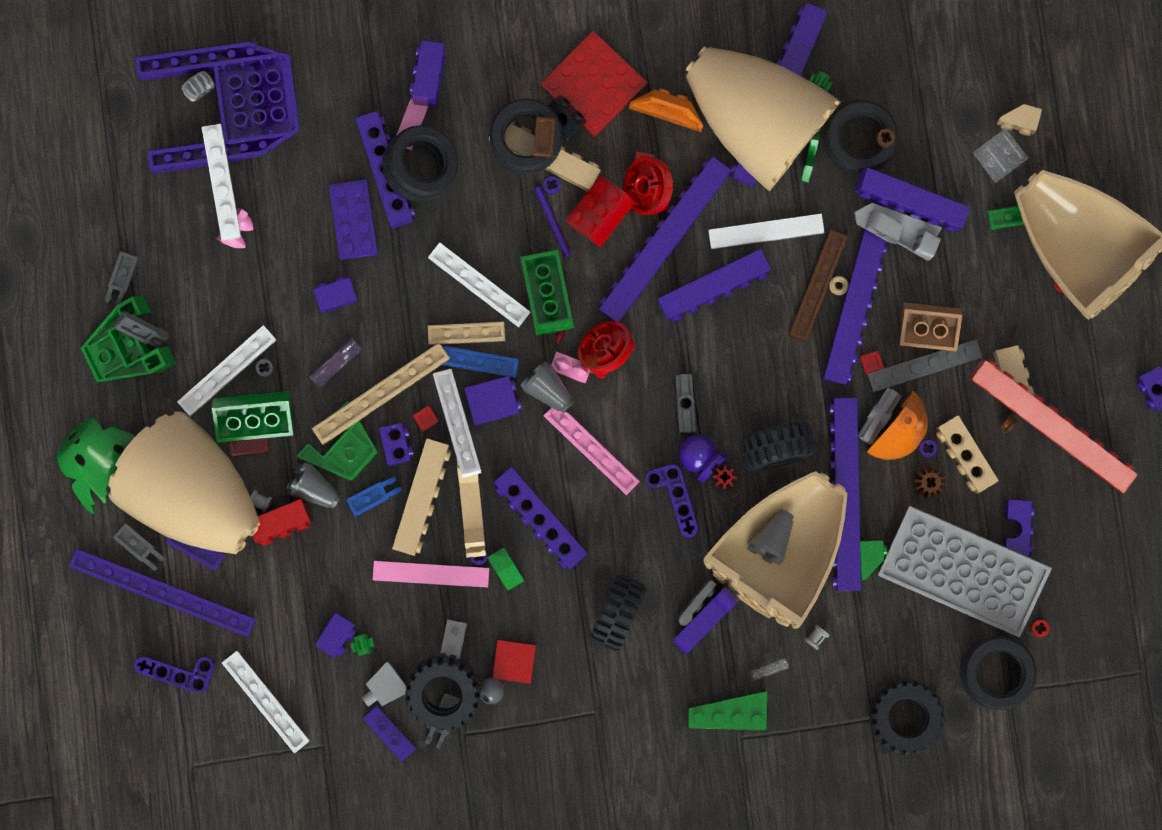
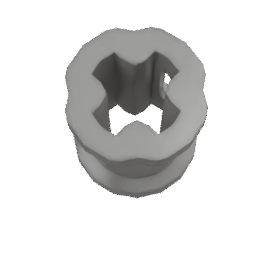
[251,490,272,513]
[804,625,829,650]

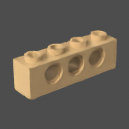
[936,416,999,494]

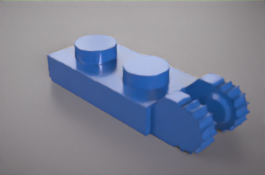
[346,476,402,517]

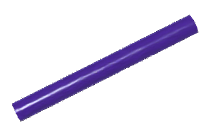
[534,186,571,258]

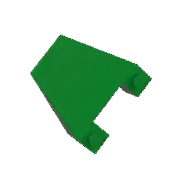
[80,295,176,382]

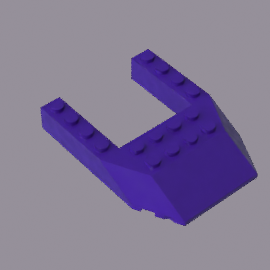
[135,42,300,174]

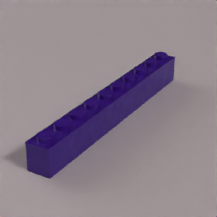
[731,3,828,187]
[599,157,731,322]
[822,199,898,386]
[829,398,861,591]

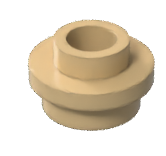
[829,276,849,295]

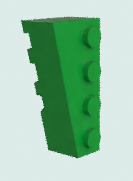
[688,691,767,730]

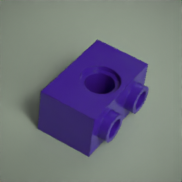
[1136,366,1162,412]

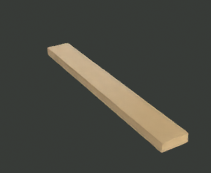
[312,343,450,445]

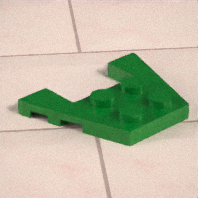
[297,401,378,481]

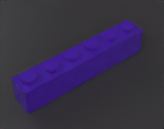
[854,168,969,232]
[657,249,771,322]

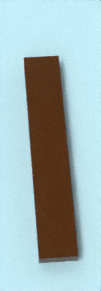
[789,229,848,342]

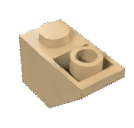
[997,104,1042,136]

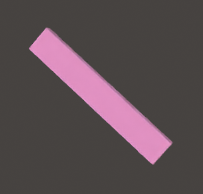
[544,407,640,495]
[373,561,489,588]

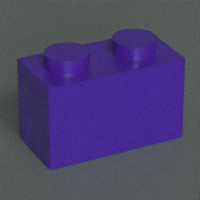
[313,276,358,313]
[315,613,357,658]

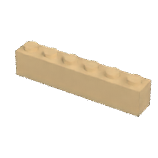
[489,122,601,192]
[392,439,452,556]

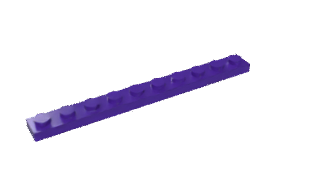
[69,549,256,637]

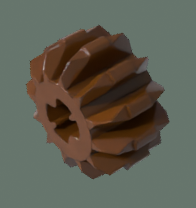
[913,466,947,499]

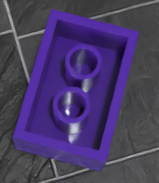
[410,40,446,108]

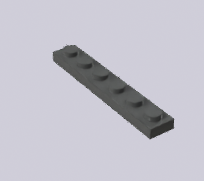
[867,339,982,392]

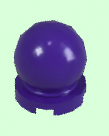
[679,435,728,484]

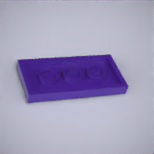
[329,179,378,261]

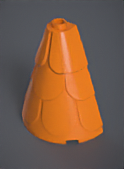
[867,391,928,460]

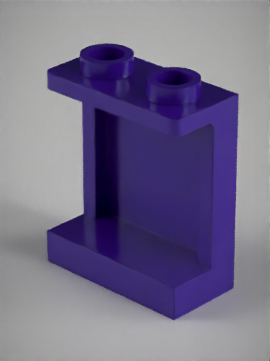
[464,376,522,427]

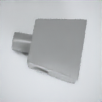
[362,661,407,707]

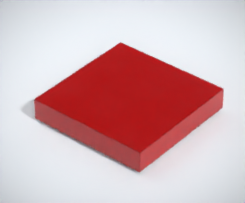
[493,640,536,684]

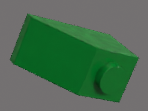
[860,541,887,580]
[487,548,524,591]

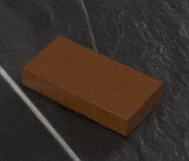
[533,117,556,158]

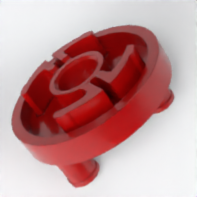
[623,157,673,215]
[578,321,636,379]

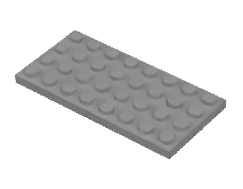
[878,505,1052,637]

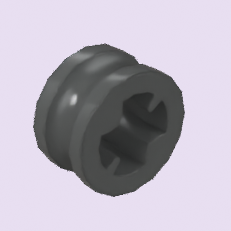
[256,359,274,377]

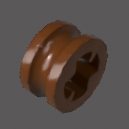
[877,129,895,147]
[999,415,1018,434]

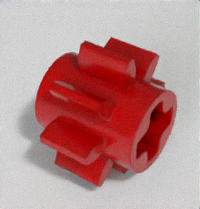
[712,465,737,490]

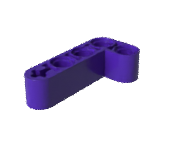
[645,465,698,538]
[673,587,739,654]
[134,657,216,693]

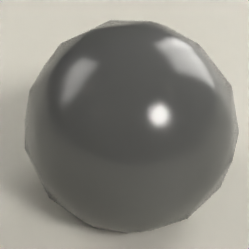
[480,677,505,704]

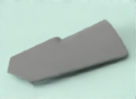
[854,203,942,261]

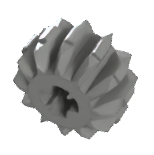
[181,71,215,102]

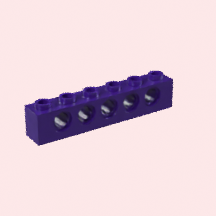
[356,111,415,229]
[494,467,588,570]

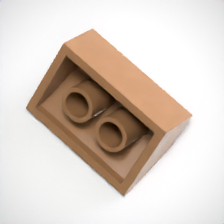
[900,302,962,351]

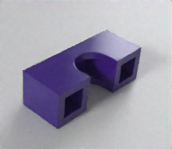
[1003,500,1035,557]

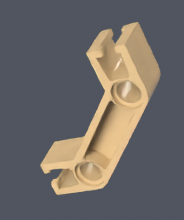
[457,461,486,558]

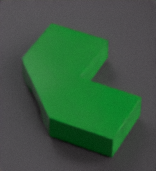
[802,130,821,182]

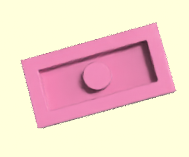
[217,208,253,248]
[551,352,590,383]

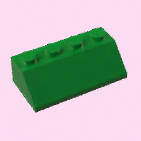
[212,391,294,443]

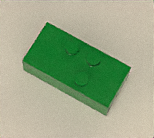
[520,250,574,336]

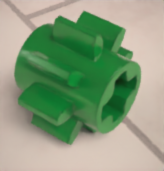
[809,71,832,92]
[350,634,375,656]

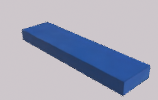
[442,346,519,378]

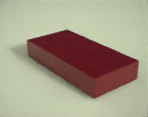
[229,438,270,456]

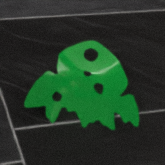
[56,418,136,514]

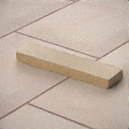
[428,322,505,345]

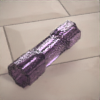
[309,338,362,389]

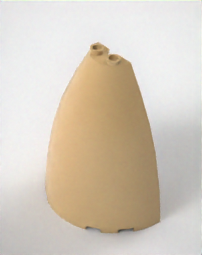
[686,46,841,191]
[1014,170,1162,320]
[108,412,260,554]
[704,471,847,629]

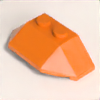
[629,89,703,132]

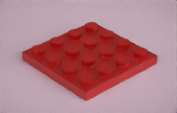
[540,31,648,137]

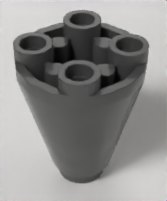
[520,361,574,413]
[284,462,341,509]
[747,509,794,565]

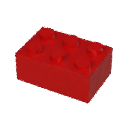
[565,176,635,248]
[253,499,313,546]

